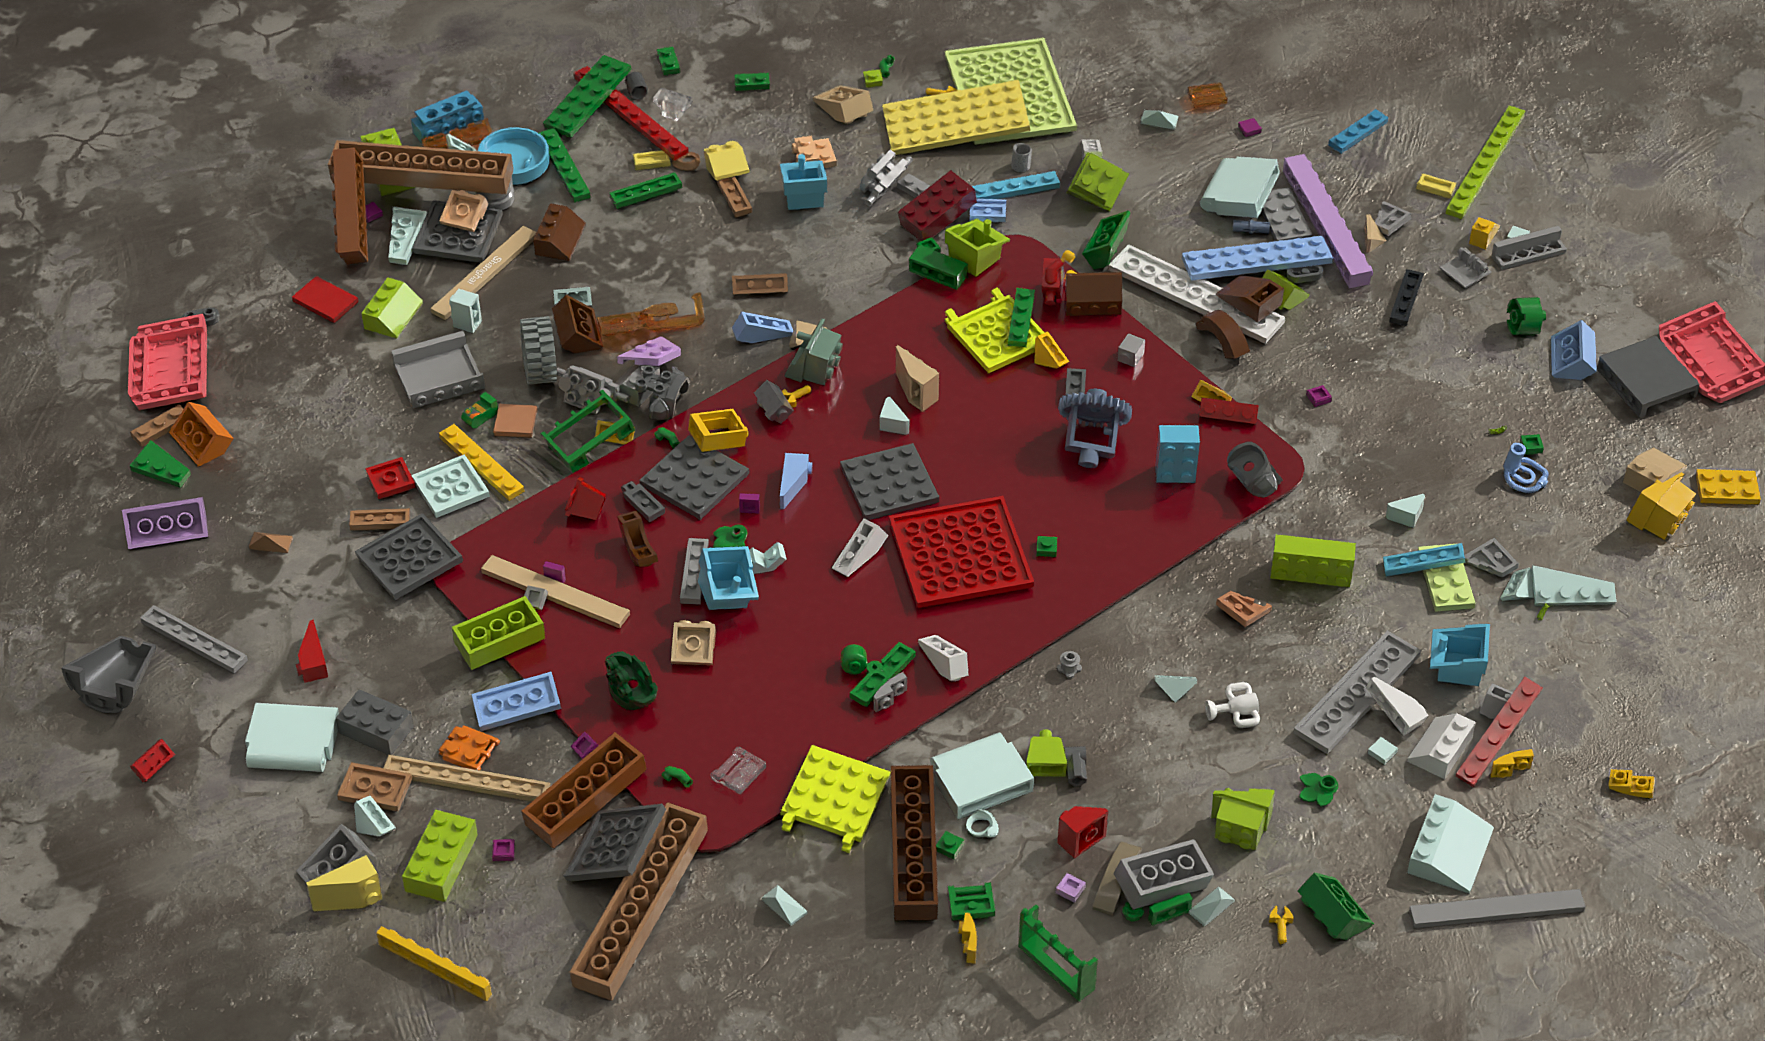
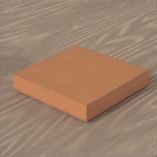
[493,404,538,438]

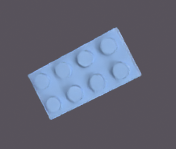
[471,672,561,731]

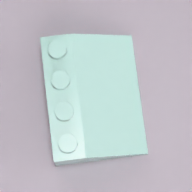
[1407,794,1494,894]

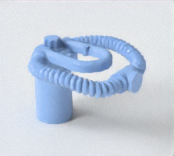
[1503,443,1549,493]

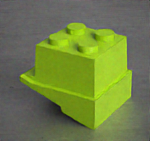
[1066,152,1129,212]
[945,219,1010,276]
[1211,788,1275,850]

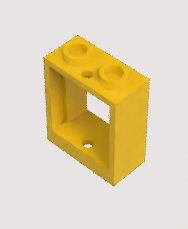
[688,409,748,452]

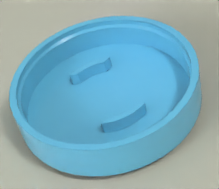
[478,127,549,185]

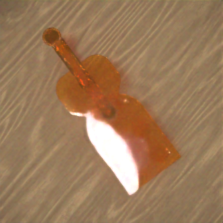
[597,292,705,336]

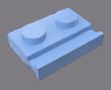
[970,199,1006,222]

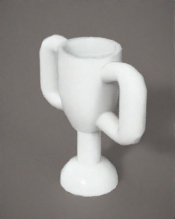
[1205,682,1260,728]

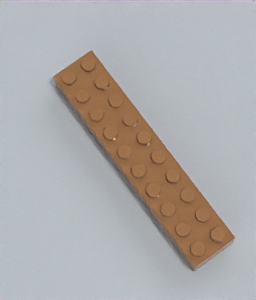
[328,140,514,194]
[570,803,708,1001]

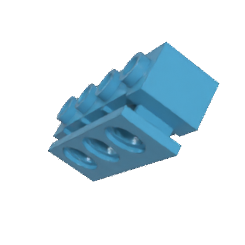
[411,90,484,144]

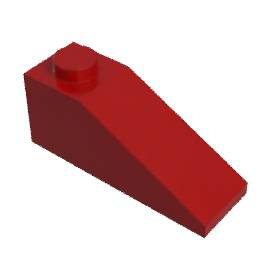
[295,620,328,683]

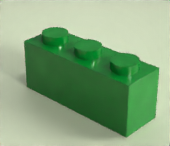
[909,245,968,290]

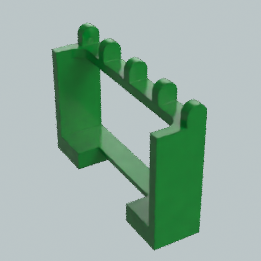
[540,389,635,473]
[1018,905,1098,1002]

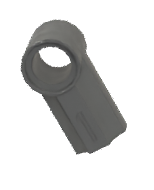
[1064,746,1087,787]

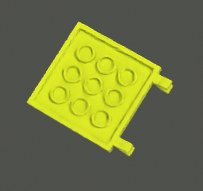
[945,288,1044,373]
[781,745,891,853]

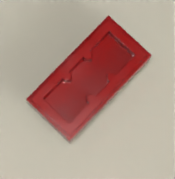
[129,739,175,782]

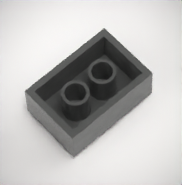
[336,689,414,755]

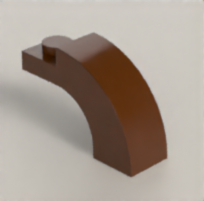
[617,511,658,567]

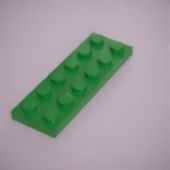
[543,55,632,138]

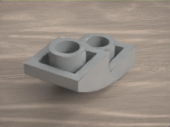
[874,672,907,712]

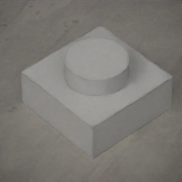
[524,585,548,610]

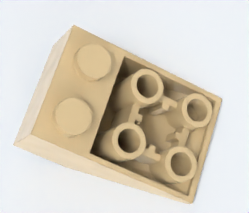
[896,345,939,411]

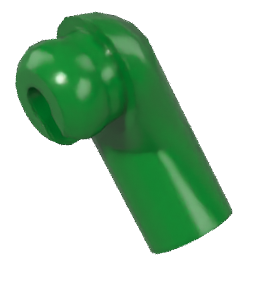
[879,55,895,78]
[654,427,680,449]
[661,766,693,788]

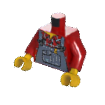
[1041,250,1076,305]

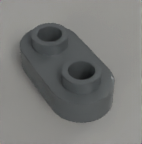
[1287,265,1323,284]
[182,307,220,326]

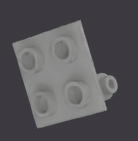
[1440,247,1491,288]

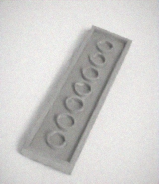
[1293,630,1421,754]

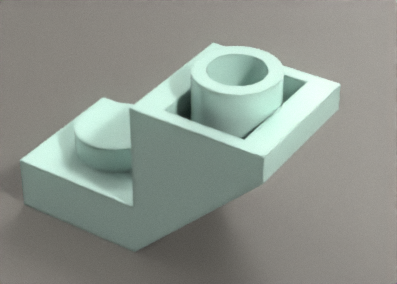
[749,542,786,574]

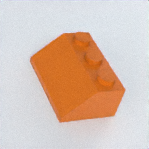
[169,402,234,466]

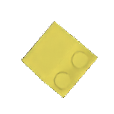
[704,141,750,180]

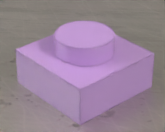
[1056,873,1086,903]

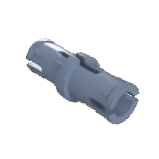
[1233,220,1270,234]

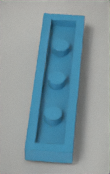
[1328,109,1389,154]

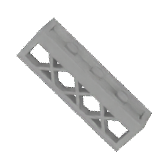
[1491,226,1567,270]

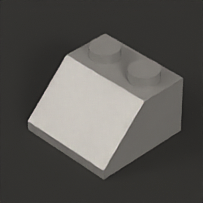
[615,365,660,407]

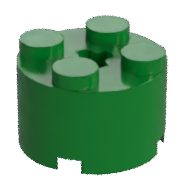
[1506,297,1546,335]

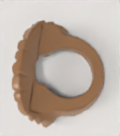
[672,152,700,171]

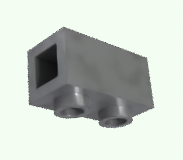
[754,380,794,424]

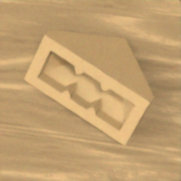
[1364,214,1386,252]
[789,321,827,348]

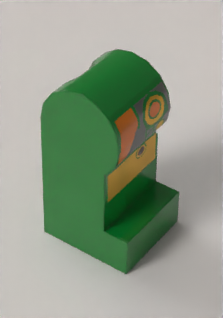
[461,392,498,428]

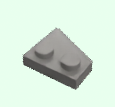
[1375,201,1411,236]
[1464,538,1519,577]

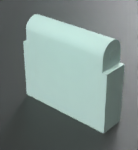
[1200,157,1280,218]
[245,703,339,772]
[930,732,1034,819]

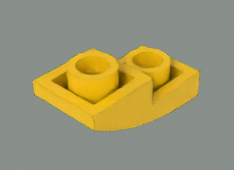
[1490,749,1534,778]
[1609,769,1655,798]
[958,913,977,964]

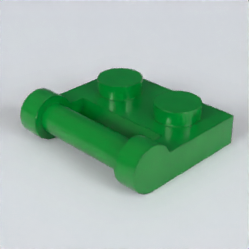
[947,882,995,920]

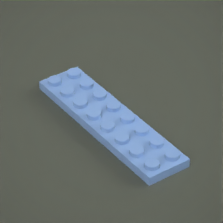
[1182,236,1333,280]

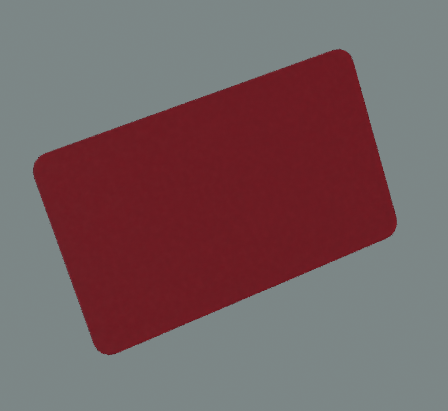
[432,234,1305,853]

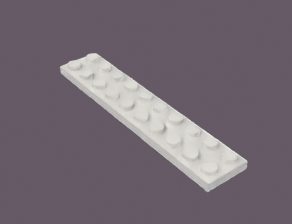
[1108,244,1285,344]

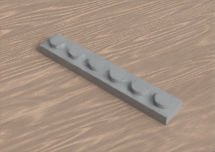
[140,605,248,674]

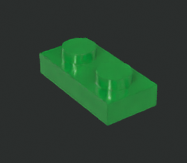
[657,47,680,76]
[734,73,770,91]
[1148,892,1193,926]

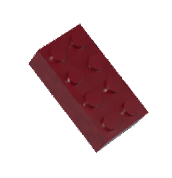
[898,170,977,241]

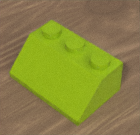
[361,278,423,339]

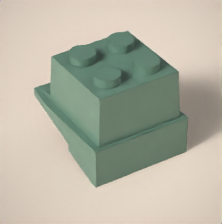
[785,319,843,385]

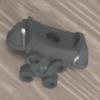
[635,365,690,421]
[1227,441,1283,498]

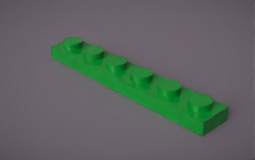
[539,128,591,203]

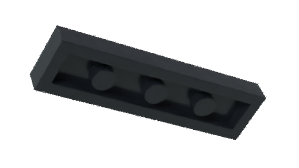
[1389,269,1424,326]

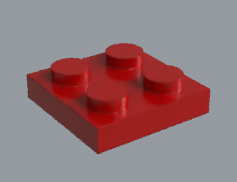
[365,457,415,500]

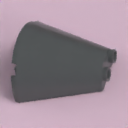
[62,636,156,713]

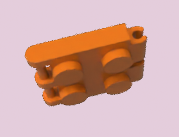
[438,725,500,770]

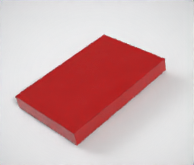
[292,276,359,323]

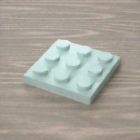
[411,454,490,518]

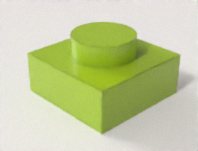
[863,70,883,88]

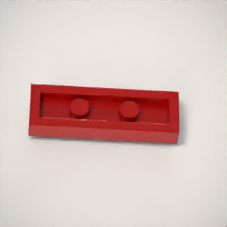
[1199,397,1259,424]

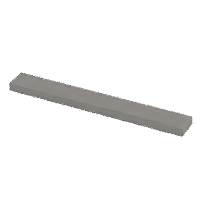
[1409,889,1586,928]

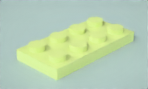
[1418,544,1476,612]

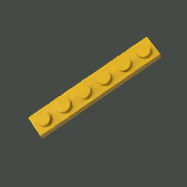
[439,424,525,501]
[376,926,492,1001]

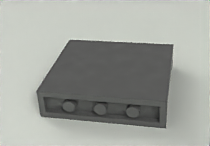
[1597,336,1700,418]

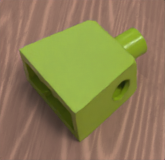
[1026,730,1067,777]

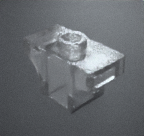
[653,88,693,121]

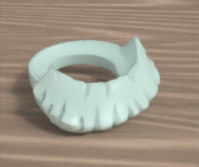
[966,809,999,838]

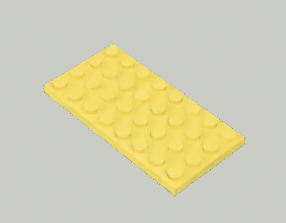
[882,80,1030,155]

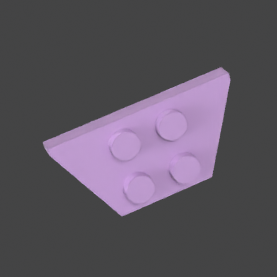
[617,336,681,366]

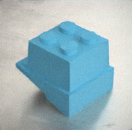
[780,154,827,210]
[698,546,759,610]
[1430,624,1490,686]

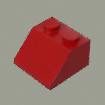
[1057,806,1108,859]

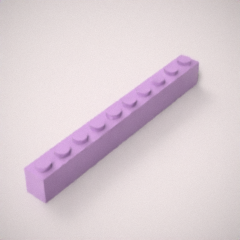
[1283,154,1373,288]

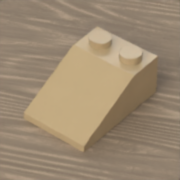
[812,85,874,124]
[1623,448,1687,492]

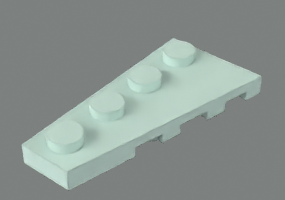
[389,207,428,265]
[1531,565,1616,606]

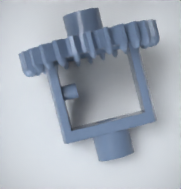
[1058,389,1132,468]

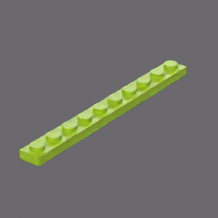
[1445,105,1525,219]

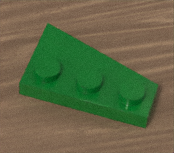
[130,440,191,488]

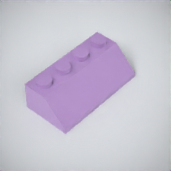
[122,497,208,549]

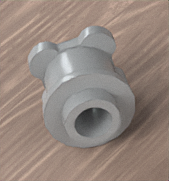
[1057,651,1082,679]

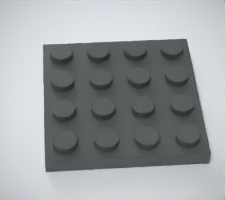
[412,200,503,263]
[640,435,749,520]
[840,443,939,520]
[355,513,463,600]
[563,804,666,882]

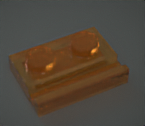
[1187,82,1228,108]

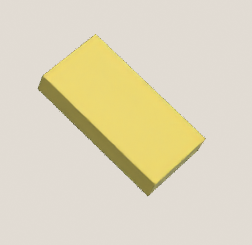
[633,151,670,170]
[1416,174,1456,199]

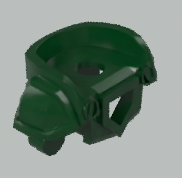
[604,651,658,710]

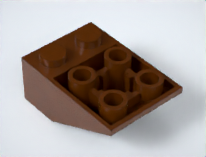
[1216,276,1284,323]

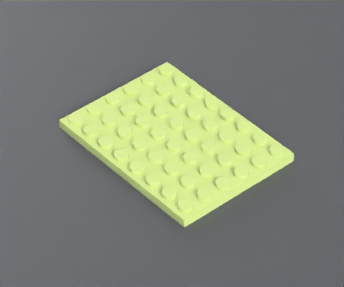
[945,38,1077,144]

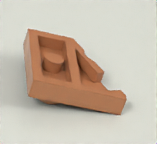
[1216,591,1272,627]

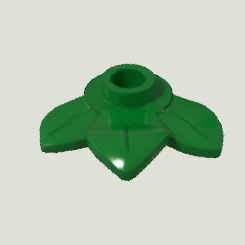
[713,525,748,548]
[1299,773,1339,806]

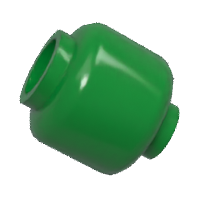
[840,644,868,675]

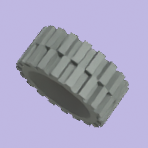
[520,316,557,385]

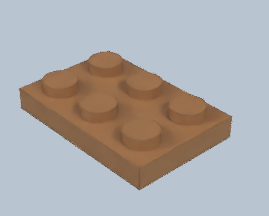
[337,762,412,812]

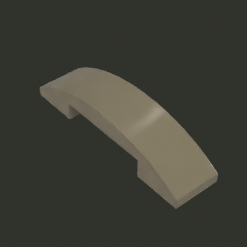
[1093,841,1142,916]

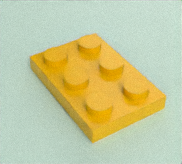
[1695,469,1761,505]

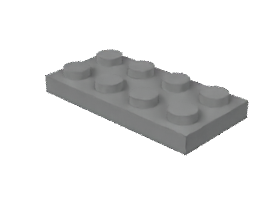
[1261,187,1312,241]

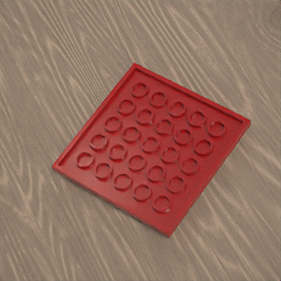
[889,496,1034,608]

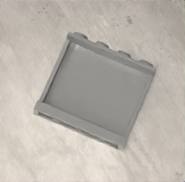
[391,331,485,408]

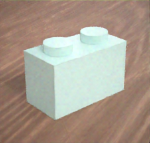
[449,289,482,333]

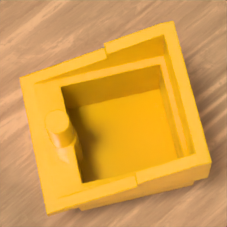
[1626,472,1696,540]

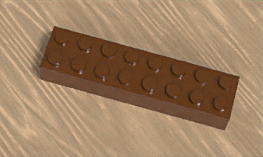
[891,765,938,920]

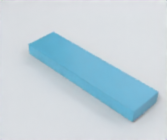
[1383,543,1466,576]

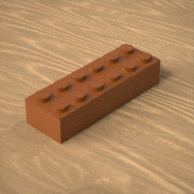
[330,147,368,264]
[521,732,647,849]

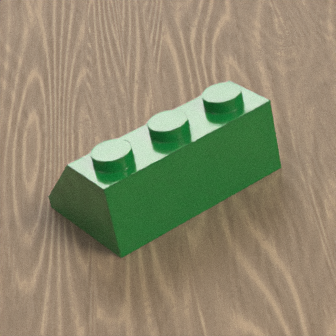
[1082,210,1131,270]
[1297,872,1374,940]

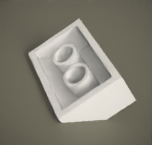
[1407,713,1476,779]

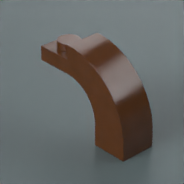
[1195,310,1250,359]

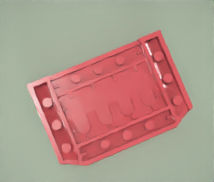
[1659,301,1765,403]
[128,314,207,410]

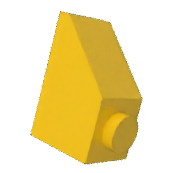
[1469,217,1500,250]

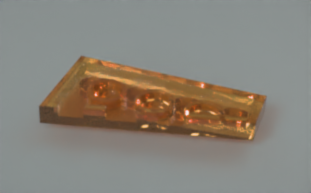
[421,118,493,149]

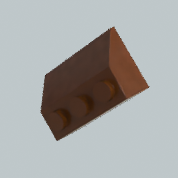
[533,203,586,261]
[1064,272,1122,316]
[552,295,603,353]

